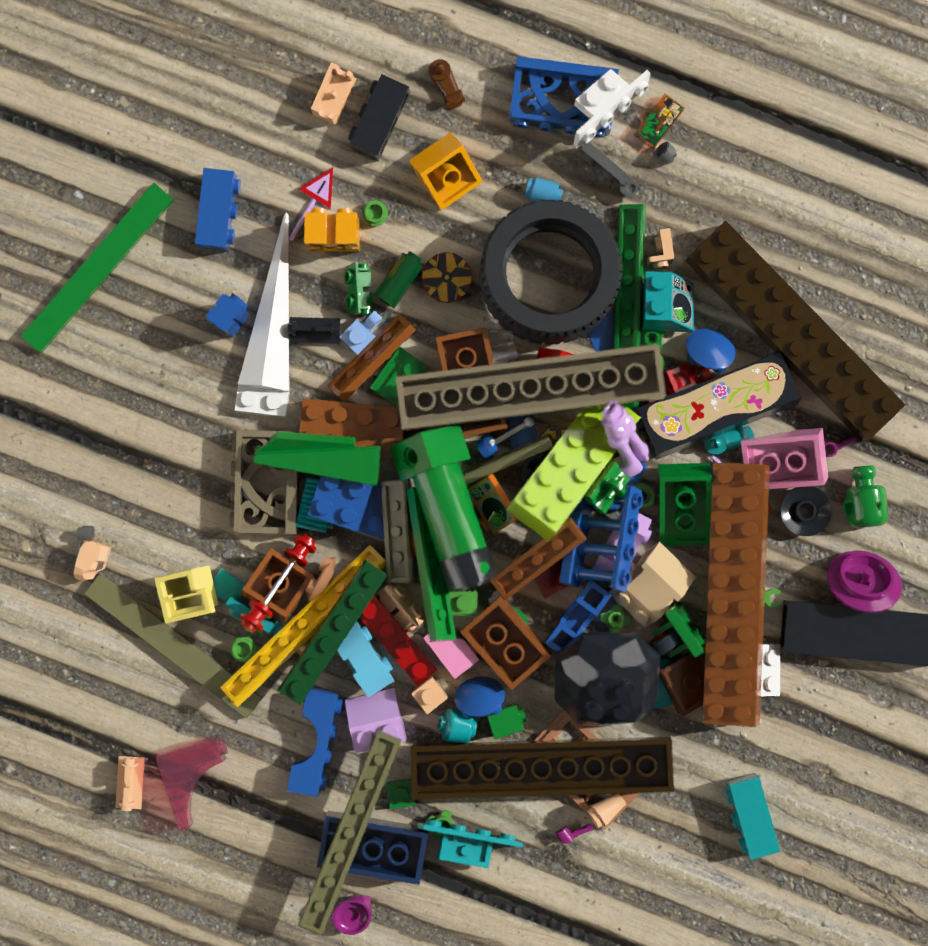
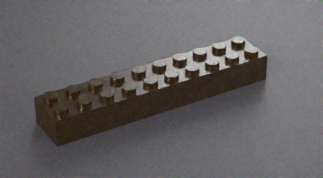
[685,220,906,442]
[410,736,674,800]

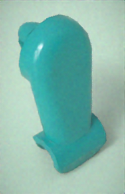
[704,425,754,455]

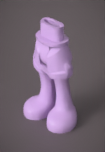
[602,401,651,477]

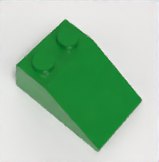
[658,463,712,546]

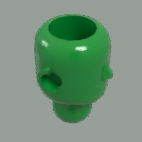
[843,465,888,528]

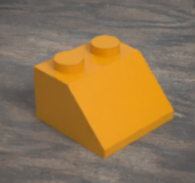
[409,132,483,211]

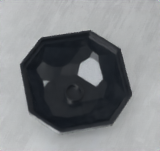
[554,632,661,726]

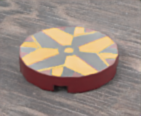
[421,252,472,304]

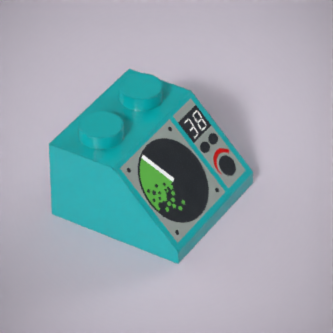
[642,271,694,332]

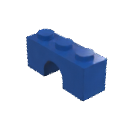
[544,579,612,652]

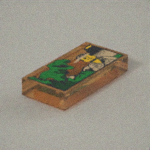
[634,93,685,150]

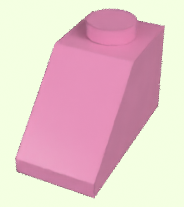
[423,633,479,679]

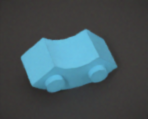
[337,622,394,697]

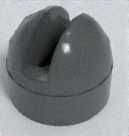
[654,141,677,164]

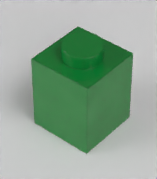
[487,702,527,739]

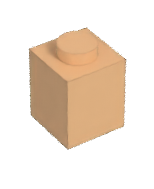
[411,675,448,714]

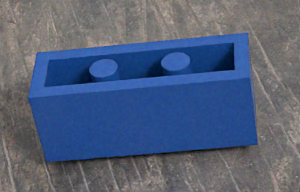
[195,168,241,251]

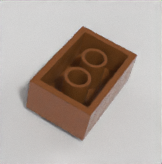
[460,594,552,690]

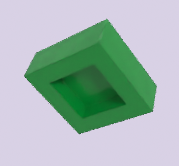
[386,779,416,809]

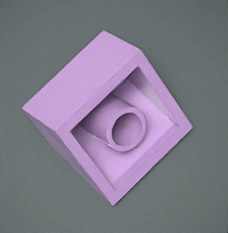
[345,687,407,754]

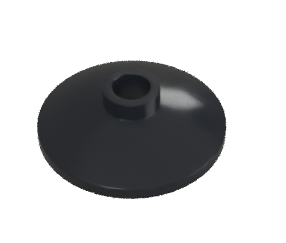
[780,486,832,536]

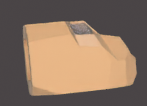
[74,540,111,582]

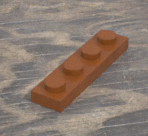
[327,314,416,402]
[490,518,587,601]

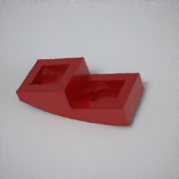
[644,363,697,404]

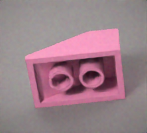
[741,428,828,489]

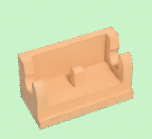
[311,62,356,125]

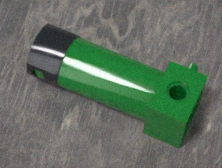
[390,424,498,593]

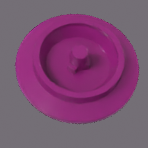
[827,550,902,613]

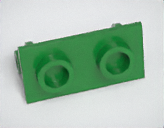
[344,262,373,317]

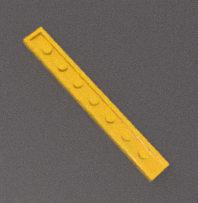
[220,545,386,707]

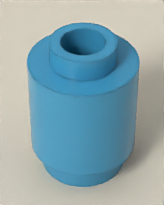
[524,177,563,202]

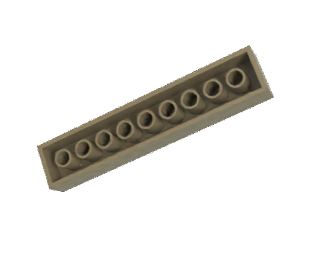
[396,344,666,431]

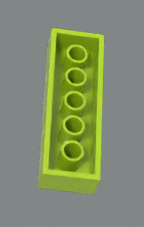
[506,404,641,541]

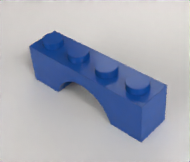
[287,687,343,797]

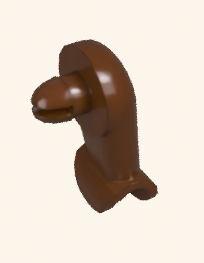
[428,59,465,109]

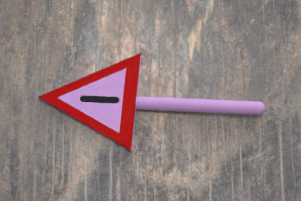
[289,167,333,241]

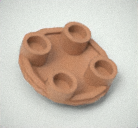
[305,556,336,601]

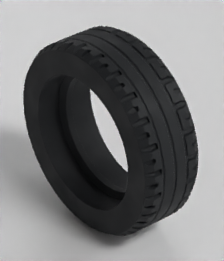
[479,199,622,345]

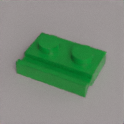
[370,347,430,408]

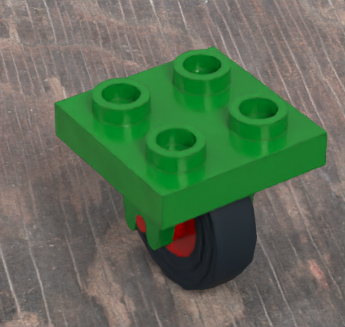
[647,601,705,658]

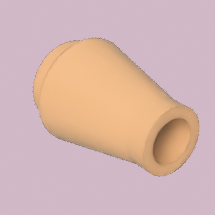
[586,794,626,828]

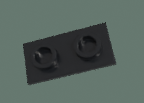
[288,317,340,344]

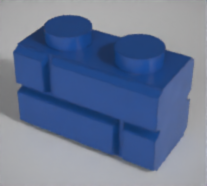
[206,293,250,337]

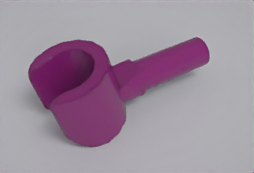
[824,436,857,457]
[555,824,593,844]

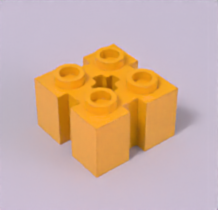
[304,208,360,252]

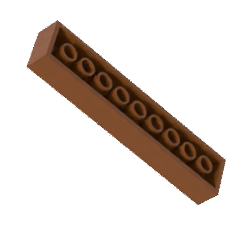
[703,463,770,727]

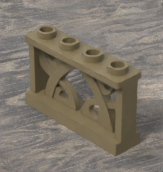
[229,430,300,534]

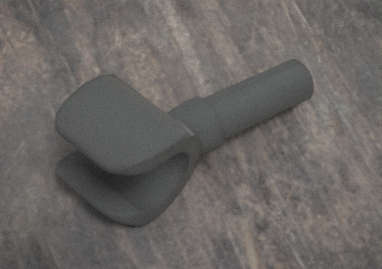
[75,526,95,560]

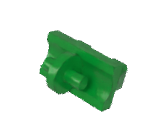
[583,461,630,514]

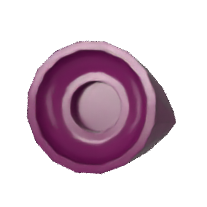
[330,895,371,935]

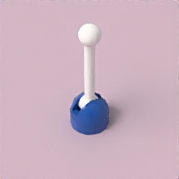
[476,417,534,459]

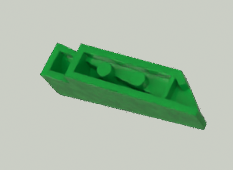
[254,431,380,485]

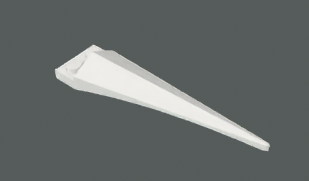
[235,212,290,418]

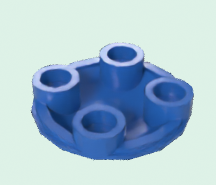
[686,328,735,373]
[454,677,505,719]

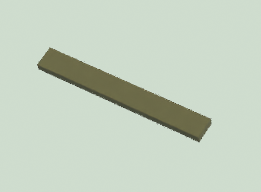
[84,573,263,718]
[298,730,402,936]

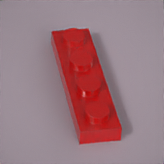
[359,595,438,687]

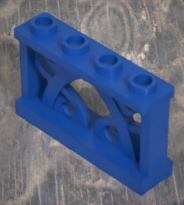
[509,56,619,138]

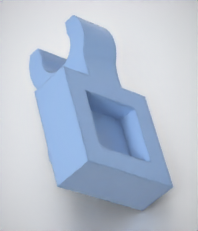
[340,311,383,355]

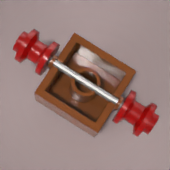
[239,534,317,633]

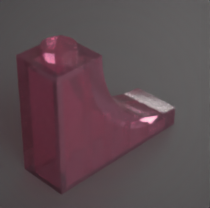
[156,735,228,831]

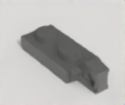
[581,142,641,199]

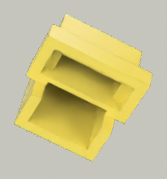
[154,566,218,624]

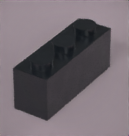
[348,74,410,161]

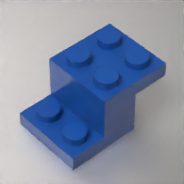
[308,476,384,540]

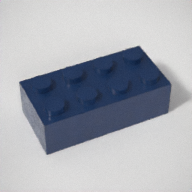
[317,811,429,885]

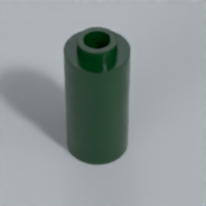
[373,251,423,309]

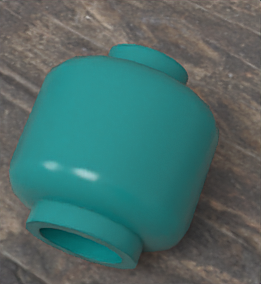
[437,709,477,744]

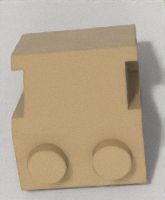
[608,542,696,627]

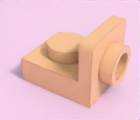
[646,228,674,269]

